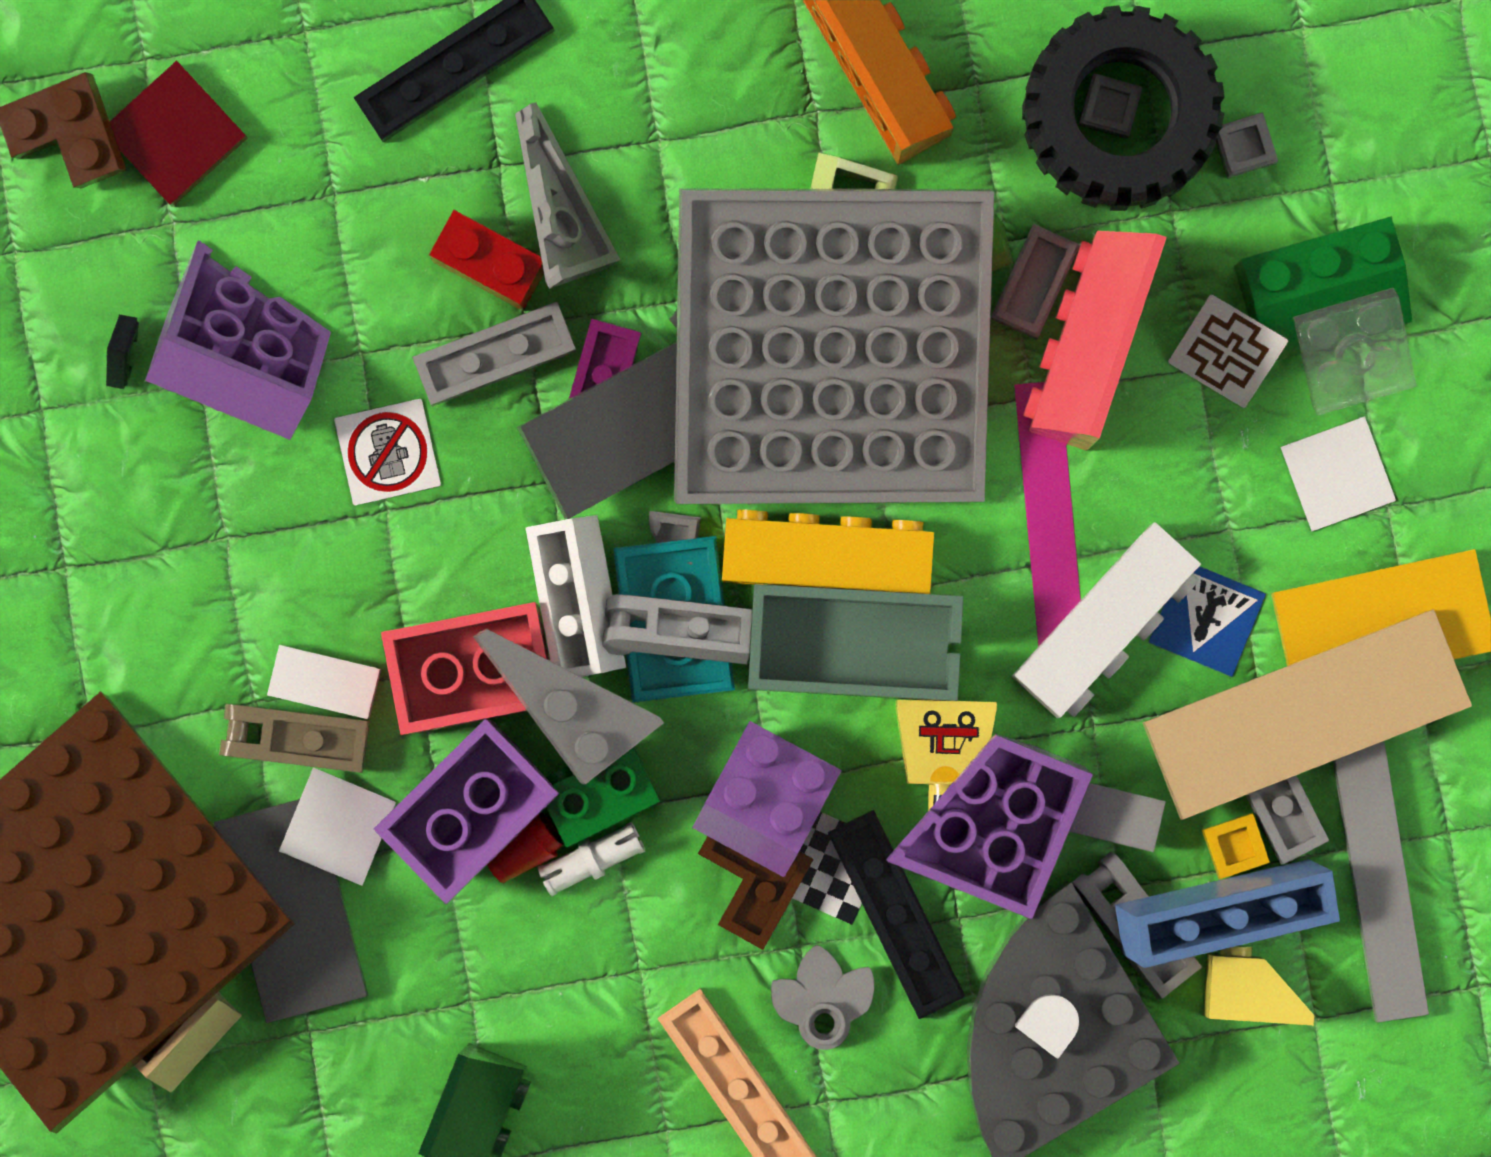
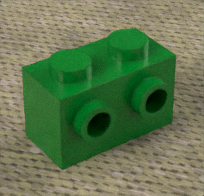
[546,747,661,848]

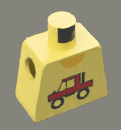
[896,700,997,811]

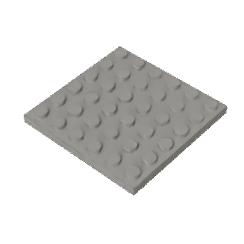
[674,188,994,504]

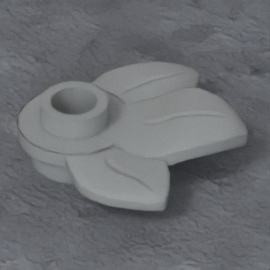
[771,945,874,1050]

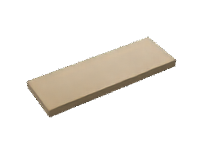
[1142,609,1472,820]

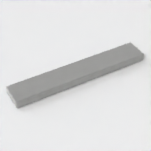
[1333,741,1429,1023]

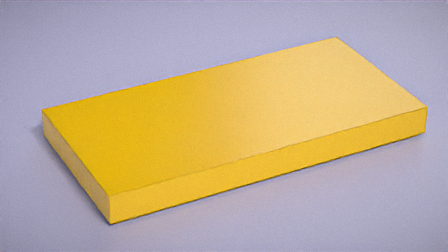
[1271,549,1491,666]

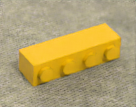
[722,510,934,594]

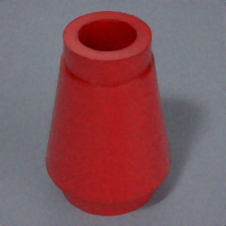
[487,812,564,884]

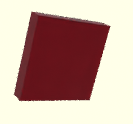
[110,60,248,207]

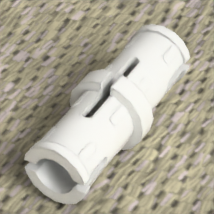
[538,822,645,896]

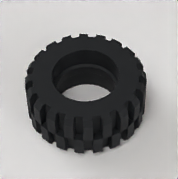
[1022,5,1225,211]

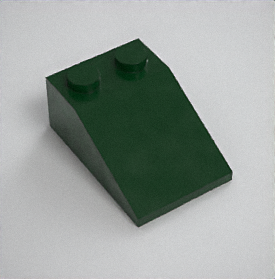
[418,1043,531,1157]

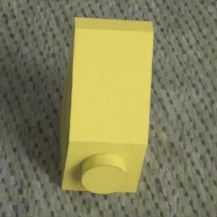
[1203,946,1314,1026]

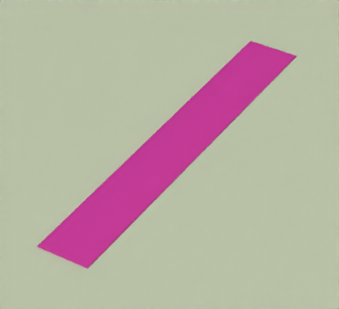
[1014,382,1089,688]

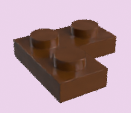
[0,72,126,189]
[698,836,814,950]

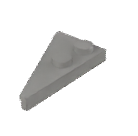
[515,102,620,289]
[473,629,664,784]

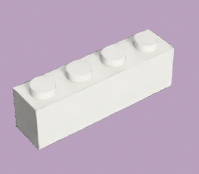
[1011,522,1201,718]

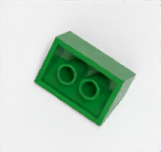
[1234,216,1412,361]

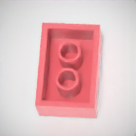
[381,602,549,736]

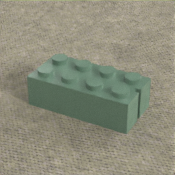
[748,584,963,701]

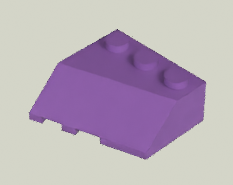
[145,240,331,440]
[886,734,1093,919]

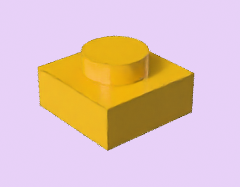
[1202,813,1270,879]

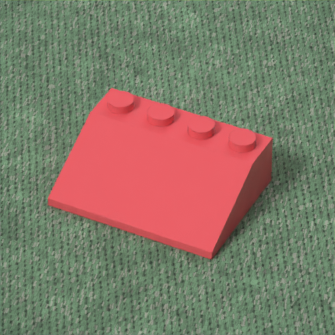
[1023,231,1167,451]

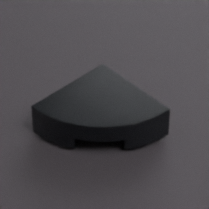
[106,314,139,389]

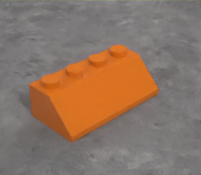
[802,0,956,165]

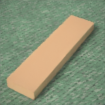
[657,988,817,1157]

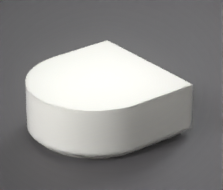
[1015,994,1079,1059]

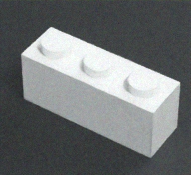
[526,515,626,677]

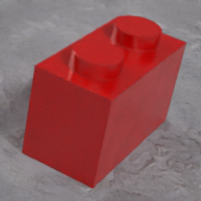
[429,210,544,311]

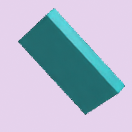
[613,536,735,703]

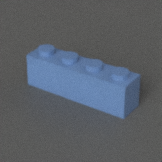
[1115,859,1340,968]

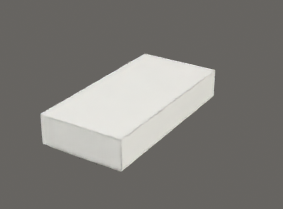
[267,645,381,719]

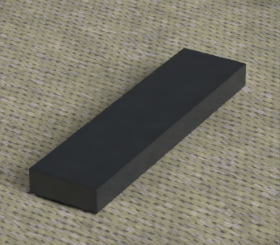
[353,0,554,142]
[827,810,966,1019]

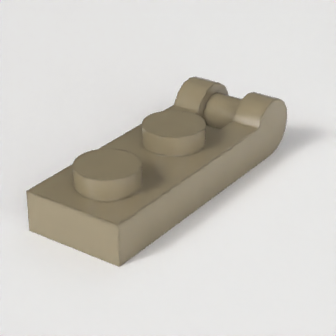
[219,704,370,773]

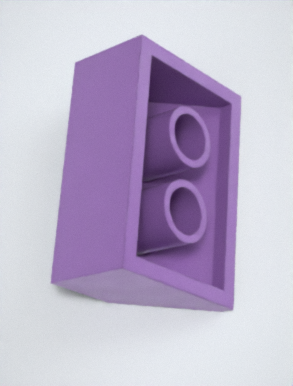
[374,719,559,904]

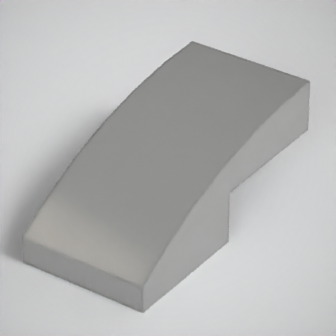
[1069,783,1166,852]

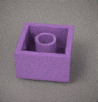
[692,721,842,877]

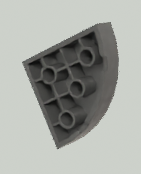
[967,881,1180,1157]

